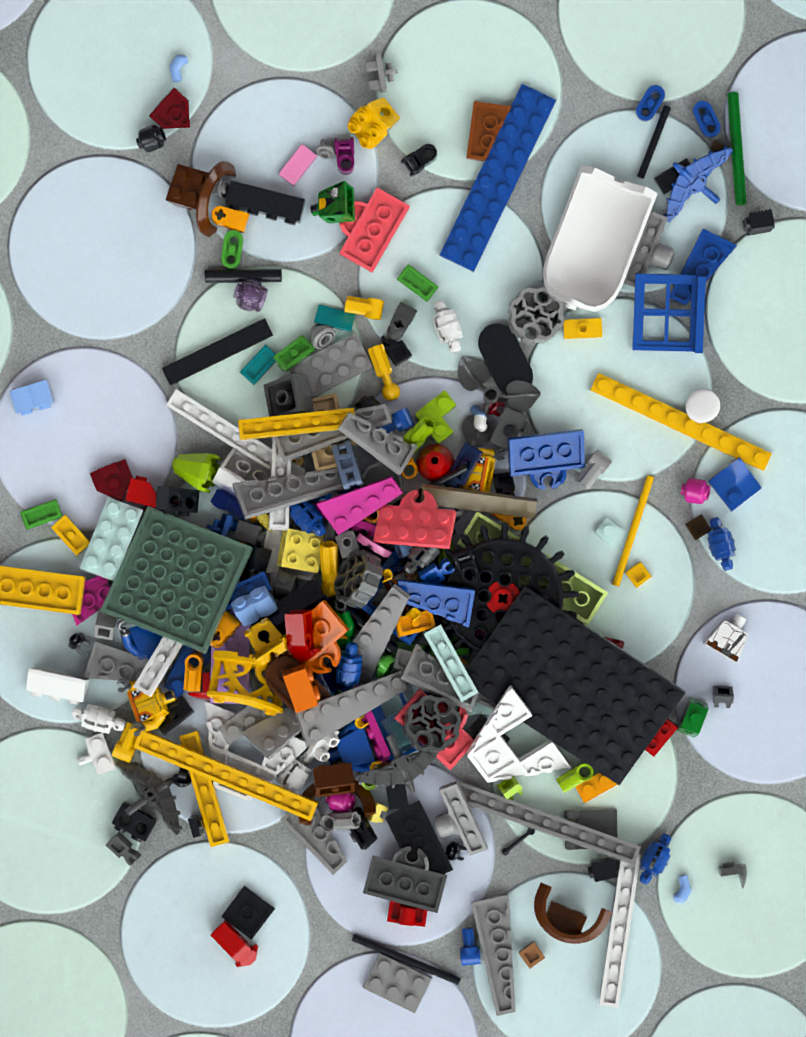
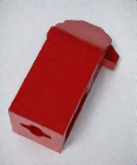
[284,610,319,661]
[210,920,258,967]

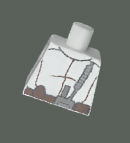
[703,614,748,663]

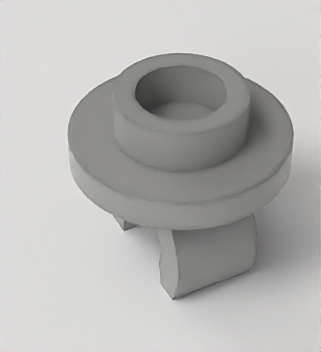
[316,139,335,159]
[212,179,229,198]

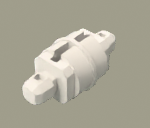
[432,300,463,353]
[71,704,126,734]
[277,751,313,793]

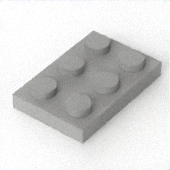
[363,953,432,1013]

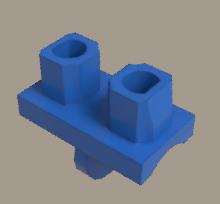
[206,513,238,540]

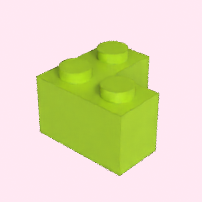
[415,390,457,444]

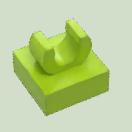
[497,776,523,801]

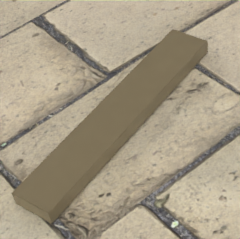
[420,484,537,519]

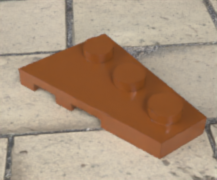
[466,101,512,161]

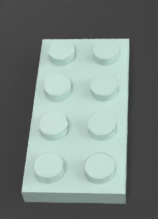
[80,497,144,581]

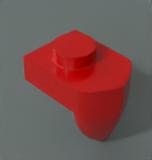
[188,672,211,699]

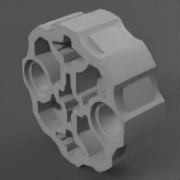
[507,287,565,345]

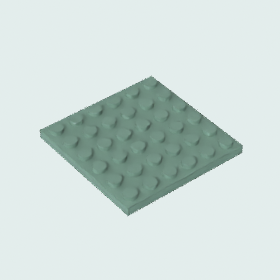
[100,506,253,654]

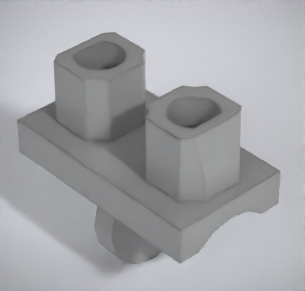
[366,55,398,93]

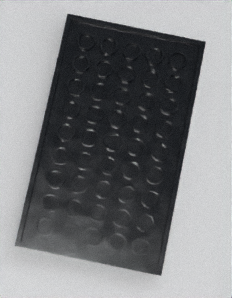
[466,585,685,785]

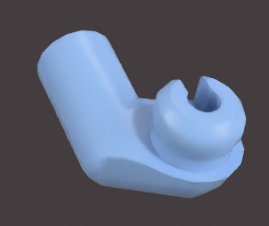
[170,54,188,83]
[673,875,691,903]

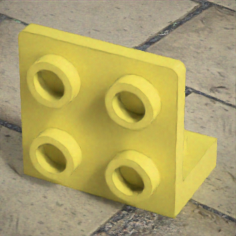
[276,529,324,573]

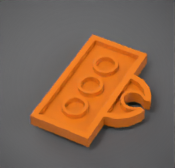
[271,600,350,674]

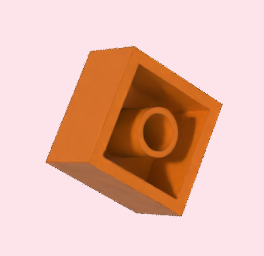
[283,664,321,713]

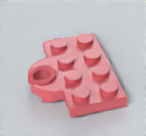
[339,187,410,273]
[373,490,456,549]
[394,689,474,770]

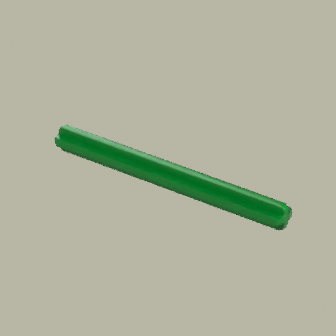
[727,92,747,206]

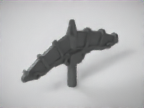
[354,734,439,794]
[116,761,182,835]

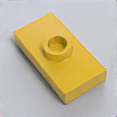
[563,318,602,339]

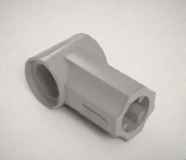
[576,450,612,490]
[320,811,361,832]

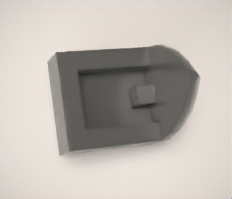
[718,862,747,888]

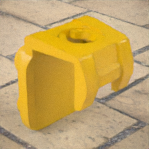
[347,97,400,149]
[244,617,287,666]

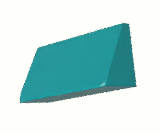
[314,305,356,332]

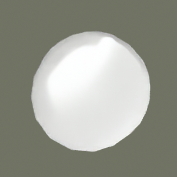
[686,389,720,423]

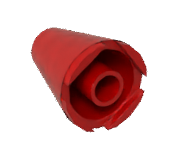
[416,444,455,482]

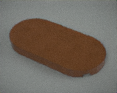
[265,656,330,713]

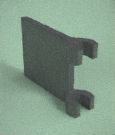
[564,809,617,850]

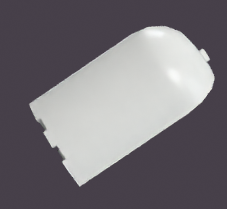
[543,165,658,312]

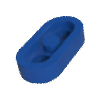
[636,85,665,122]
[692,101,721,138]

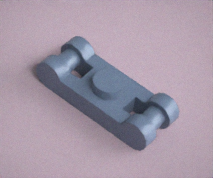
[331,438,364,490]

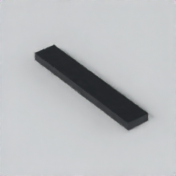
[162,318,273,386]

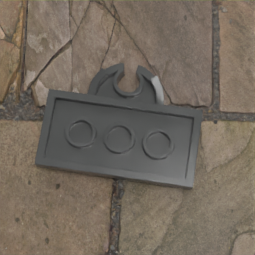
[363,846,447,913]

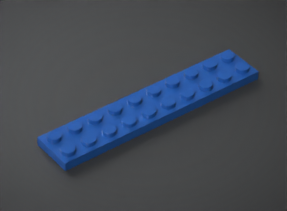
[439,84,556,272]

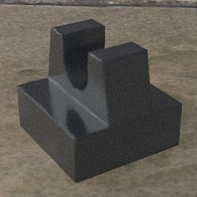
[713,685,734,708]

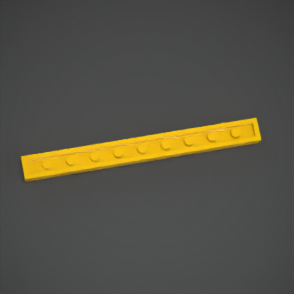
[590,373,772,471]
[133,731,319,821]

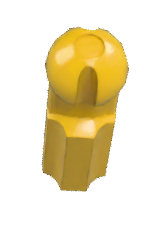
[367,344,400,401]
[320,541,338,597]

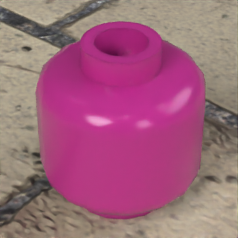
[681,478,710,504]
[326,793,356,812]

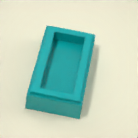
[240,344,276,385]

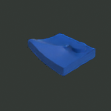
[708,457,762,512]

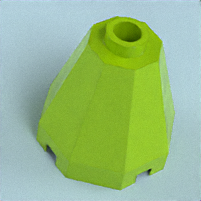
[172,453,221,493]

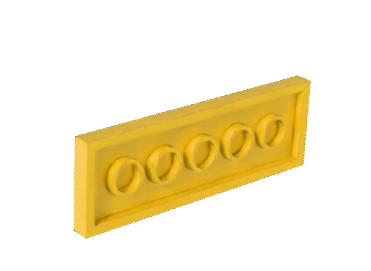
[0,566,86,615]

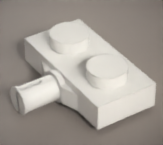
[77,733,116,775]

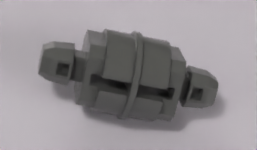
[404,546,440,575]

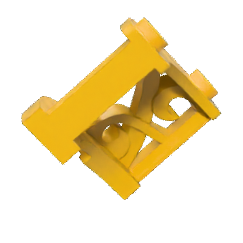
[207,650,284,716]

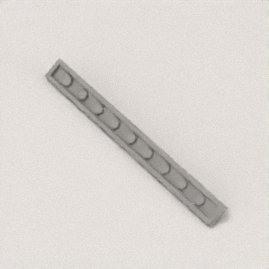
[458,781,641,865]

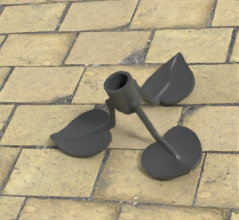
[458,357,541,447]

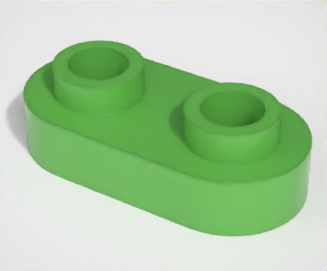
[221,230,243,269]
[375,655,395,679]

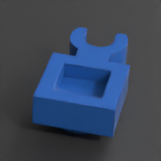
[418,558,455,584]

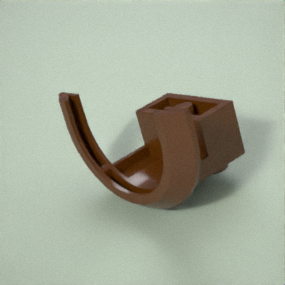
[165,161,236,237]
[298,762,376,825]
[534,882,613,944]

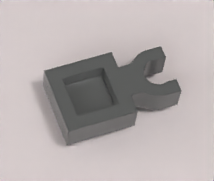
[106,832,141,866]

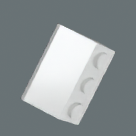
[212,448,271,496]
[26,667,90,705]

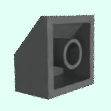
[263,373,314,417]

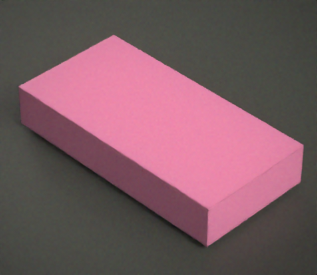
[279,144,317,186]

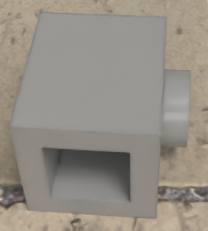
[335,529,360,559]
[94,607,117,640]

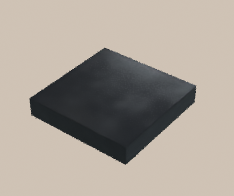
[221,885,275,940]

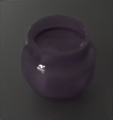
[233,279,268,312]

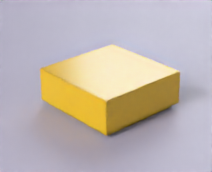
[625,561,652,588]

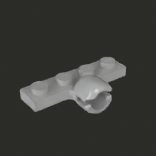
[623,211,674,288]
[434,781,488,856]

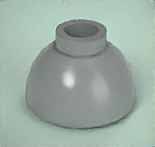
[310,324,336,350]

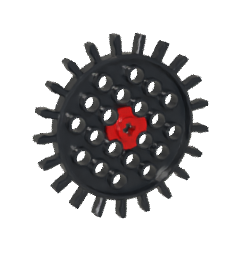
[433,522,579,664]

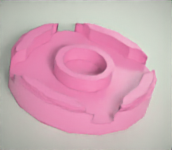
[356,533,392,558]

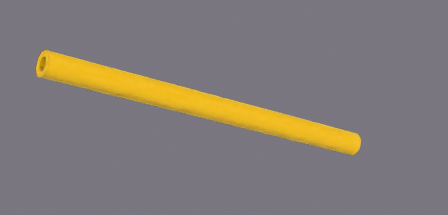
[612,475,654,587]

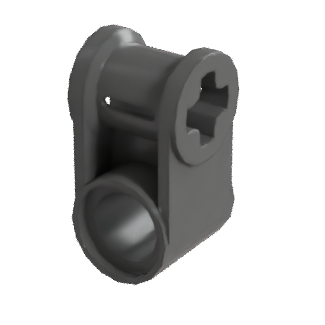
[387,301,417,340]

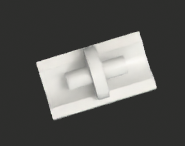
[306,730,340,762]

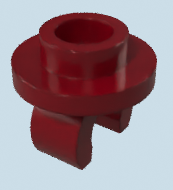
[484,399,505,417]

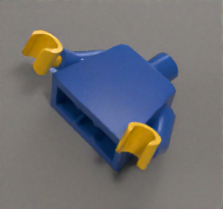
[328,715,382,773]

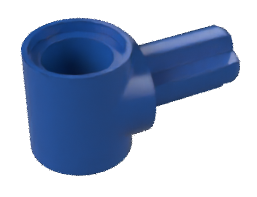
[378,407,415,434]
[460,928,481,966]

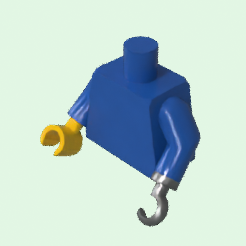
[117,620,163,660]

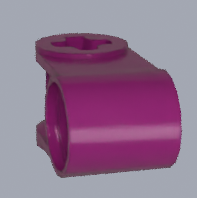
[334,137,355,175]

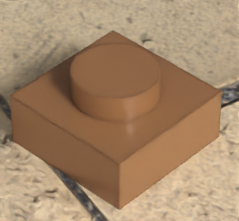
[518,941,545,969]

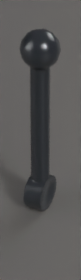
[502,828,535,855]

